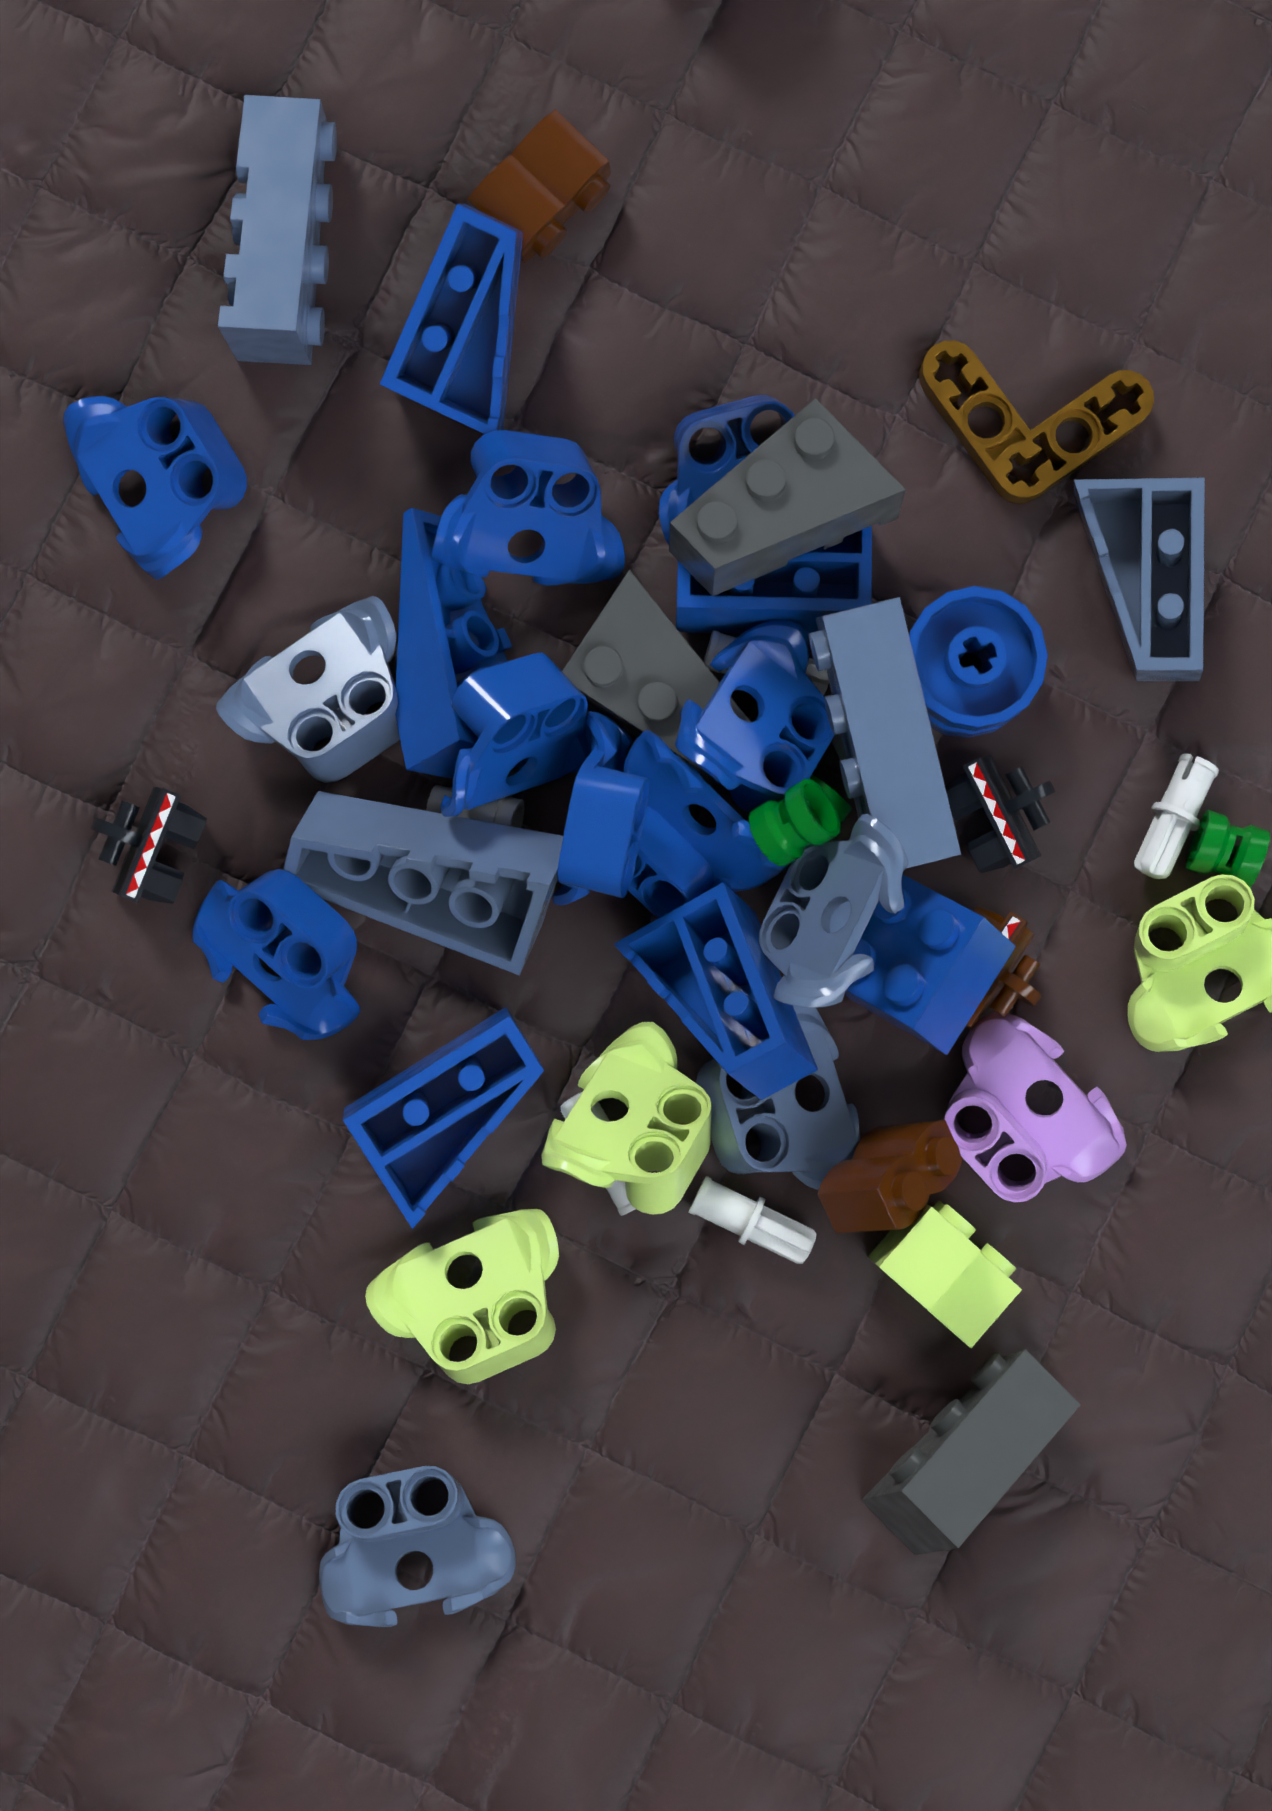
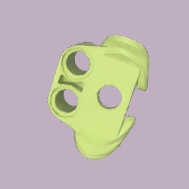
[1127,874,1272,1052]
[541,1022,711,1215]
[365,1209,559,1384]

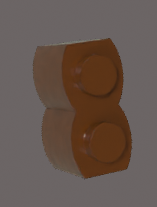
[467,109,611,263]
[818,1120,963,1233]

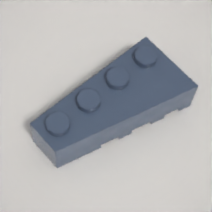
[218,95,337,365]
[809,597,961,869]
[283,791,563,976]

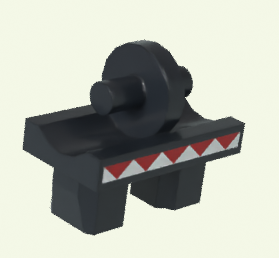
[945,755,1056,873]
[91,787,207,904]

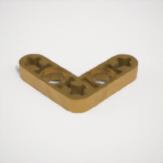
[919,340,1154,504]

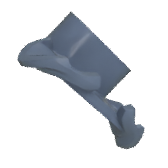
[216,596,400,783]
[759,814,909,1008]
[696,1005,861,1190]
[319,1466,516,1627]

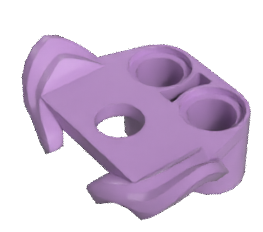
[944,1012,1127,1203]

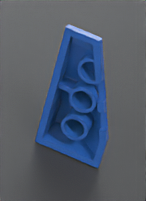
[395,508,529,779]

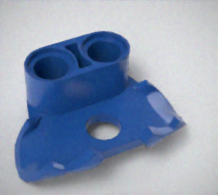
[659,395,795,545]
[63,396,247,580]
[432,430,625,585]
[675,620,834,813]
[441,653,592,817]
[552,711,650,905]
[623,730,789,918]
[193,869,361,1040]

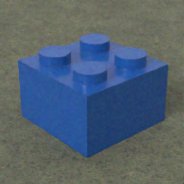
[844,875,1016,1055]

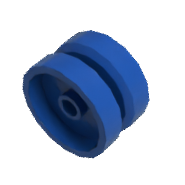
[909,586,1048,738]

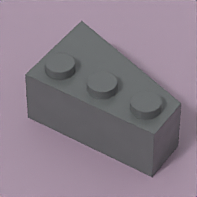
[669,398,906,596]
[562,570,751,790]
[861,1349,1081,1555]

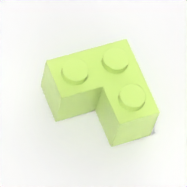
[868,1201,1022,1348]

